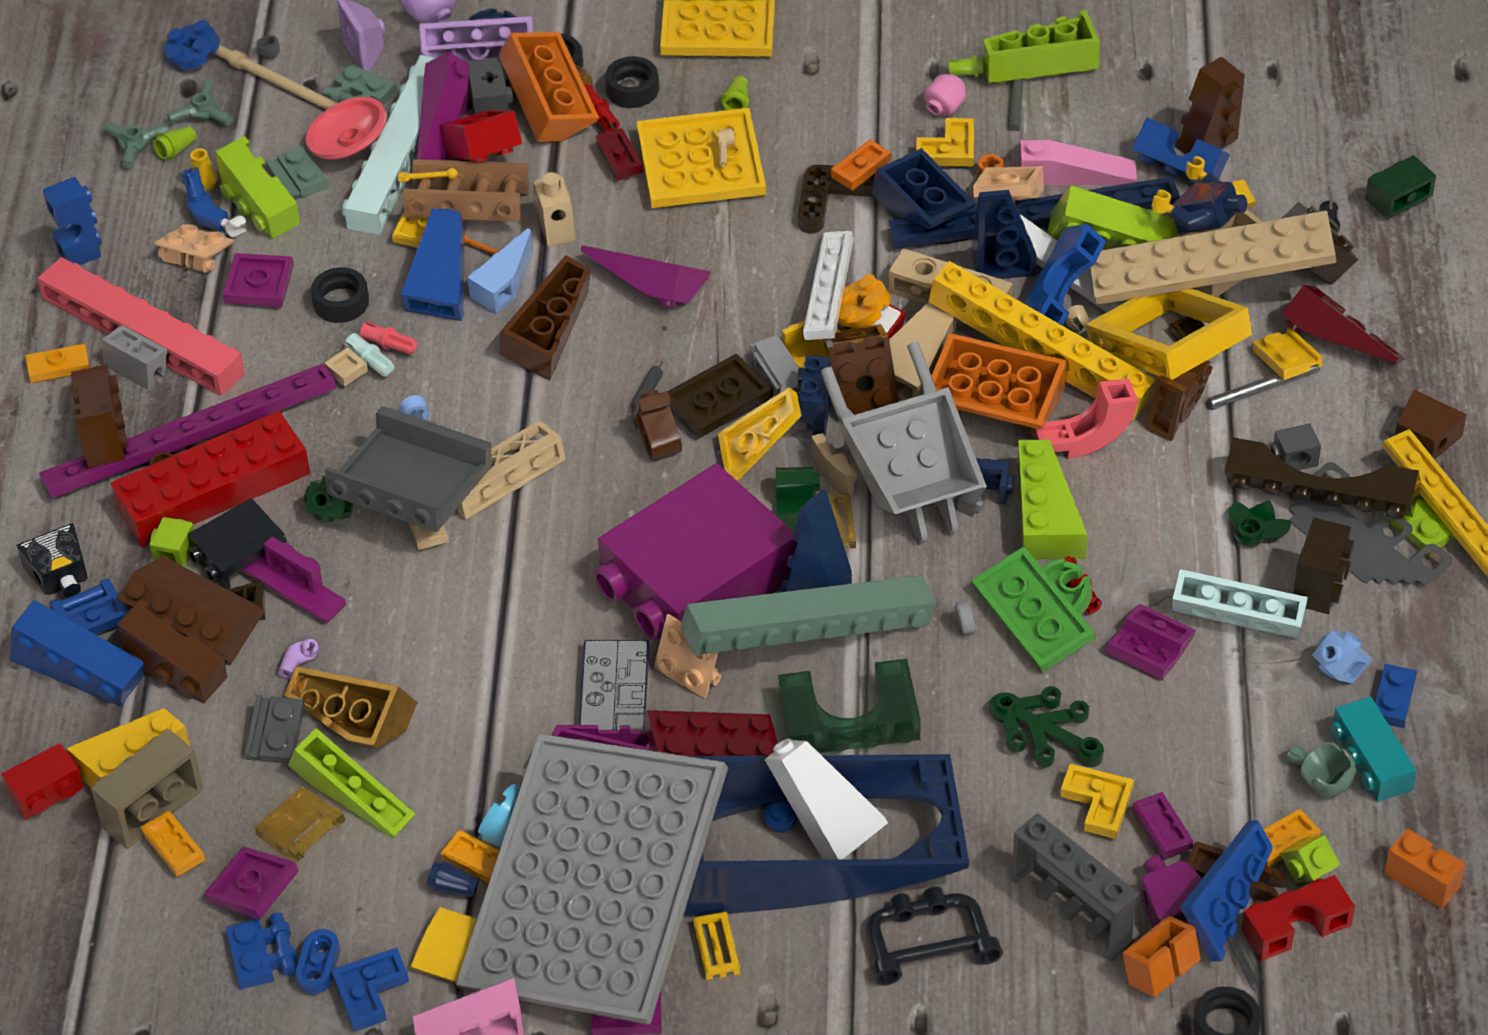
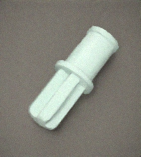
[344,333,394,377]

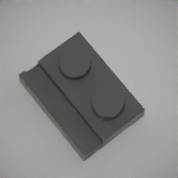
[244,695,305,764]

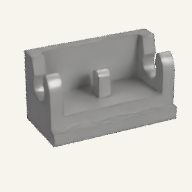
[102,325,168,390]

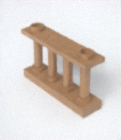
[403,159,530,222]

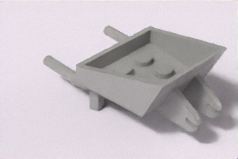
[820,341,986,543]

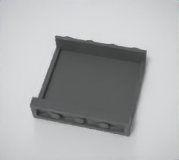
[325,406,492,532]

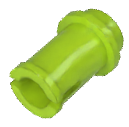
[948,55,983,77]

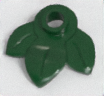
[1228,501,1291,546]

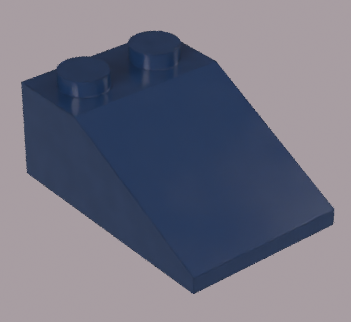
[871,148,976,229]

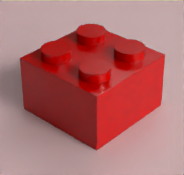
[440,109,522,163]

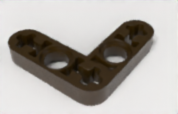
[798,164,875,234]

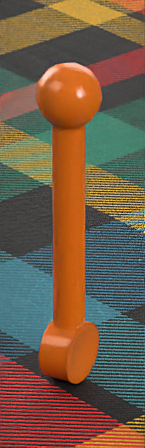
[464,234,502,255]

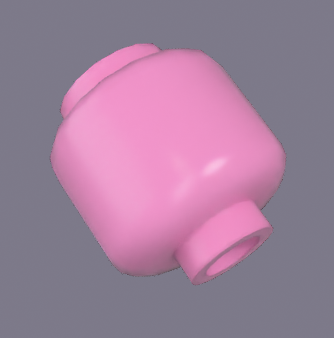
[924,74,966,117]

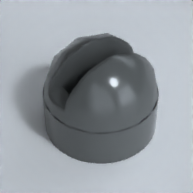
[256,35,280,59]

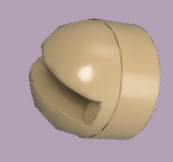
[1065,305,1089,331]

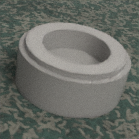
[954,601,975,634]

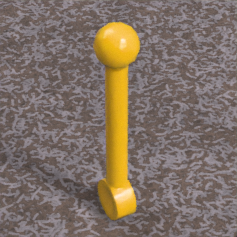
[397,168,458,182]

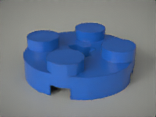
[164,20,220,70]

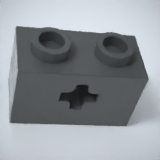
[467,57,513,114]

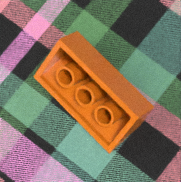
[499,32,599,142]

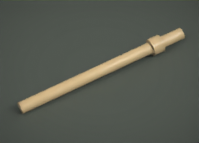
[213,45,337,110]

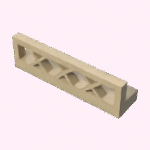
[458,420,566,519]

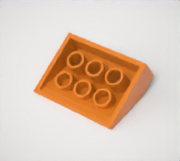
[931,333,1067,430]

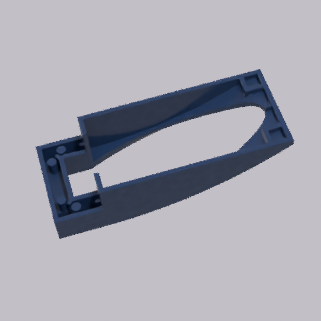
[684,754,970,915]

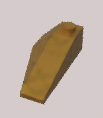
[284,666,418,748]

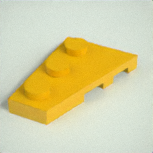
[717,387,802,481]

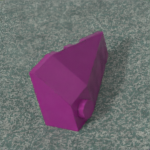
[417,52,470,160]
[581,245,710,307]

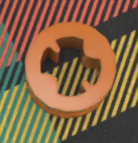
[978,154,1004,177]

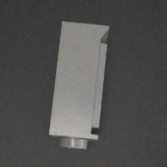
[750,335,801,397]

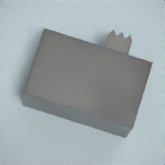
[957,487,986,517]

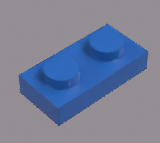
[1375,664,1417,728]

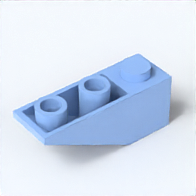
[468,228,533,314]

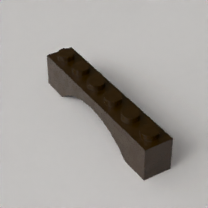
[1224,437,1421,518]

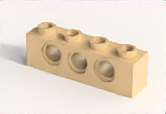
[888,248,1013,304]

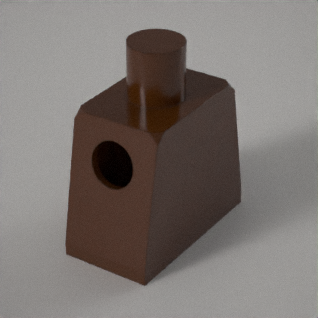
[1395,390,1467,460]

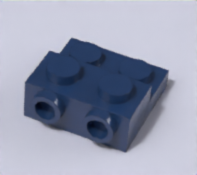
[795,356,831,438]

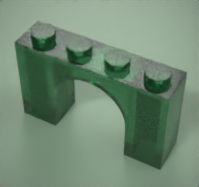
[778,658,921,753]

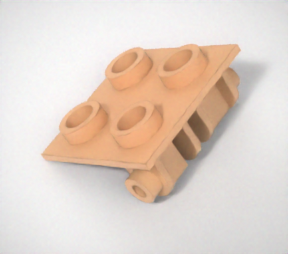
[155,224,234,273]
[653,614,721,699]

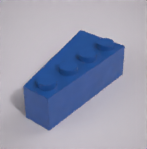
[10,600,144,707]

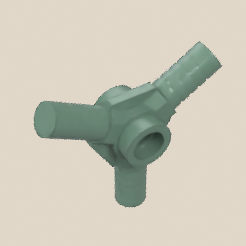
[167,79,233,126]
[103,121,169,169]

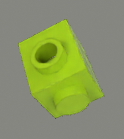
[150,517,194,567]
[1280,834,1340,883]

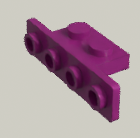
[239,537,346,623]

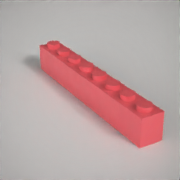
[37,257,245,396]

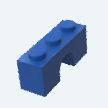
[1132,117,1230,183]
[42,177,102,265]

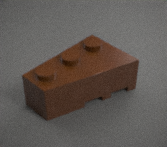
[1175,56,1245,155]
[117,598,227,703]

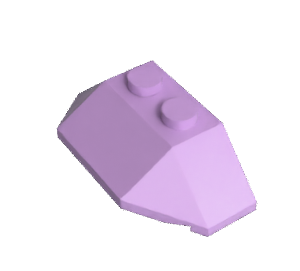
[419,16,533,68]

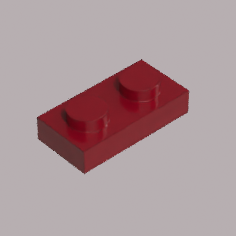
[596,128,643,181]

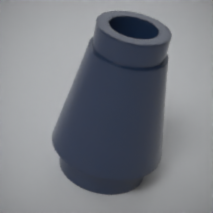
[426,860,479,898]

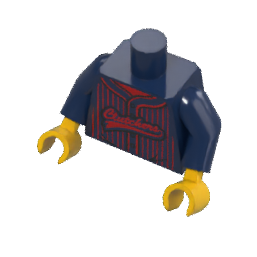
[1152,156,1247,234]

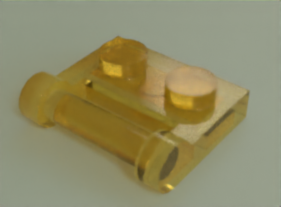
[255,786,345,863]

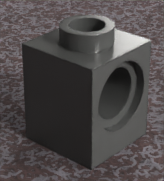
[1270,423,1321,470]

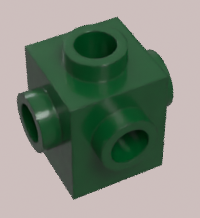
[304,475,353,522]

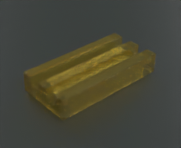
[828,494,856,549]

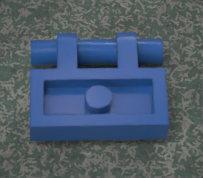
[226,912,297,990]

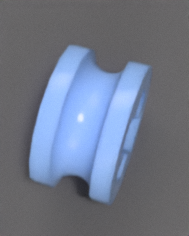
[399,395,430,420]

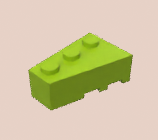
[216,136,301,239]

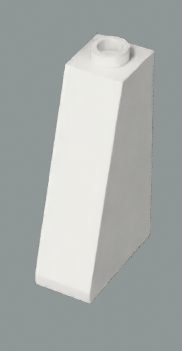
[765,739,888,860]

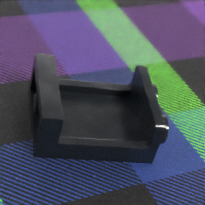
[188,498,287,589]

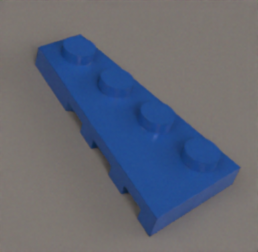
[1180,820,1273,962]

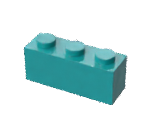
[1330,696,1417,802]

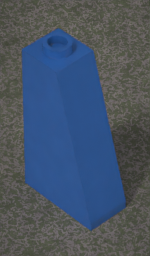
[401,208,465,321]

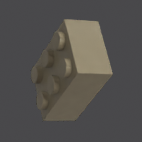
[91,729,203,850]

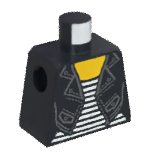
[17,523,88,598]

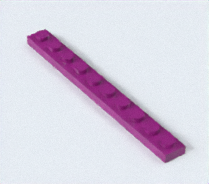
[39,364,336,499]

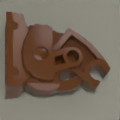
[1145,360,1213,441]

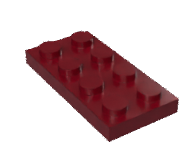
[643,710,778,756]

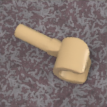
[718,128,735,166]

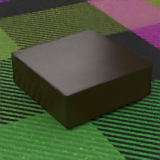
[1168,316,1206,341]

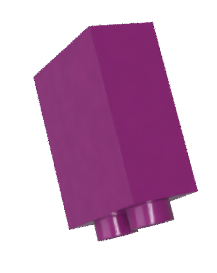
[593,463,798,641]

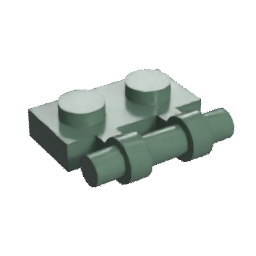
[323,64,397,105]

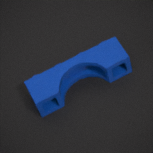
[1025,223,1106,326]

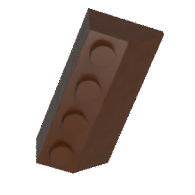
[117,556,265,665]

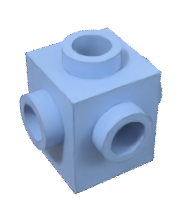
[1312,630,1373,684]

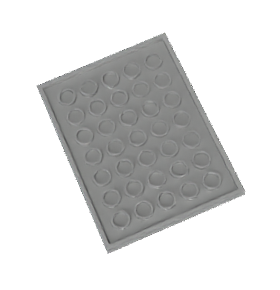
[456,734,728,1025]

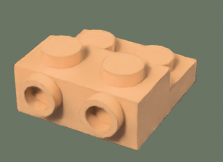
[973,166,1044,200]

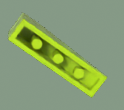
[288,728,416,838]

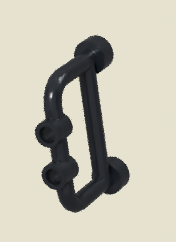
[867,886,1003,985]

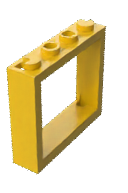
[1085,289,1252,380]

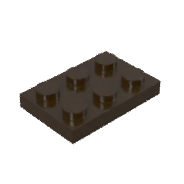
[668,353,773,438]

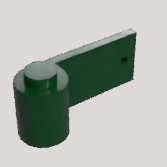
[776,467,820,532]

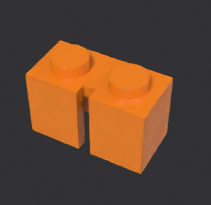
[1384,828,1466,909]
[1123,916,1201,998]

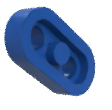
[295,929,340,994]

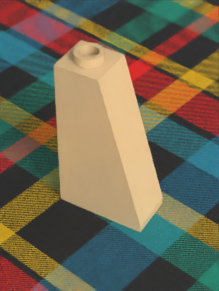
[868,302,957,400]

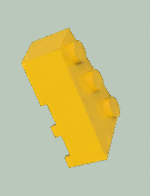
[66,708,190,788]

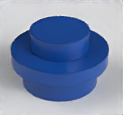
[764,801,798,833]

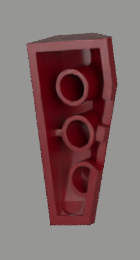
[1282,285,1404,363]

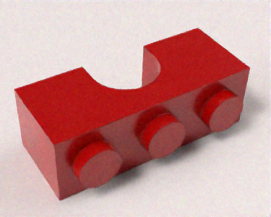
[1241,875,1355,961]

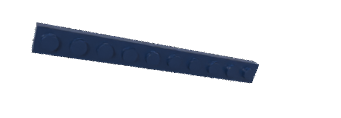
[888,177,1180,249]

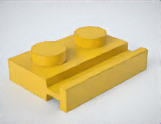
[1252,328,1322,380]

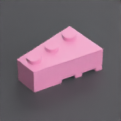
[413,978,524,1035]

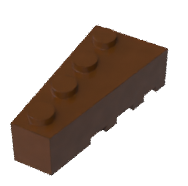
[499,255,591,380]
[71,364,128,468]

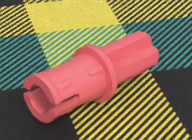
[360,321,418,355]

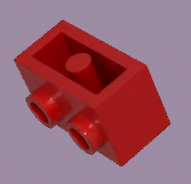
[1,743,84,820]

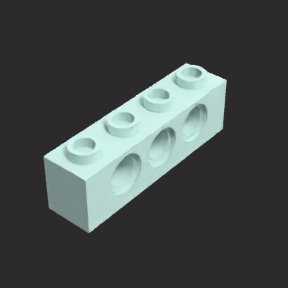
[1172,569,1308,639]

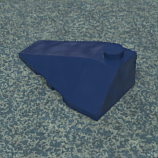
[972,190,1037,279]
[781,490,852,592]

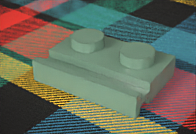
[265,146,328,198]

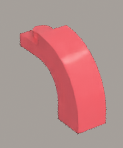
[1031,379,1138,459]

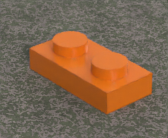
[831,139,891,191]

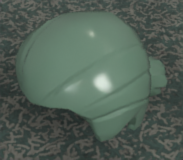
[1286,742,1356,797]

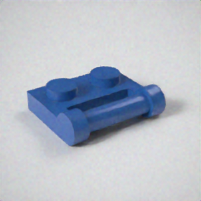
[49,578,128,635]

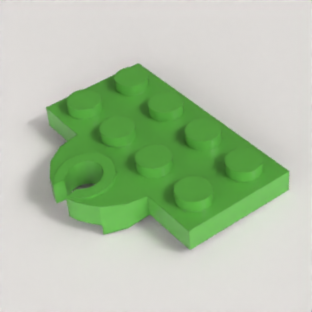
[971,547,1096,673]

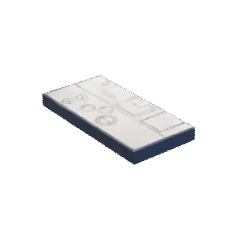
[579,640,649,730]

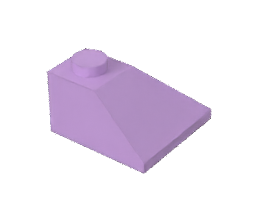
[337,0,386,71]

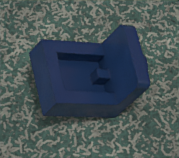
[976,458,1015,504]

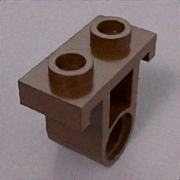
[632,390,682,460]

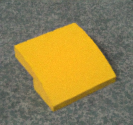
[411,907,477,983]

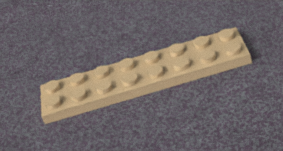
[1091,211,1337,305]

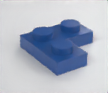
[331,947,409,1031]

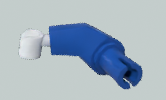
[180,167,246,237]

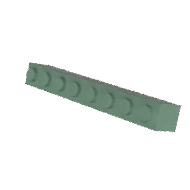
[680,575,937,655]

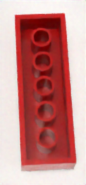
[110,410,310,547]

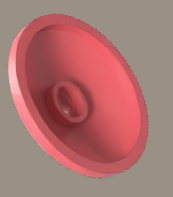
[306,97,387,160]

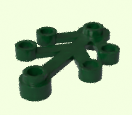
[989,686,1104,767]

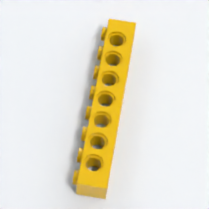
[929,261,1156,421]

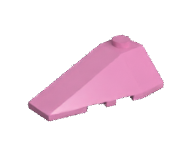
[1019,140,1137,185]

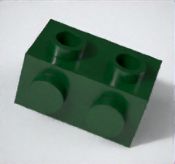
[1365,155,1436,219]

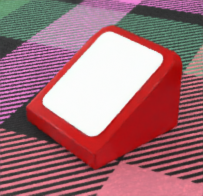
[873,304,905,339]

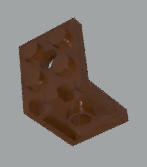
[822,324,899,415]

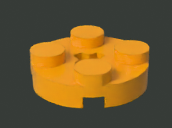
[838,274,891,329]

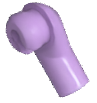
[278,638,319,679]

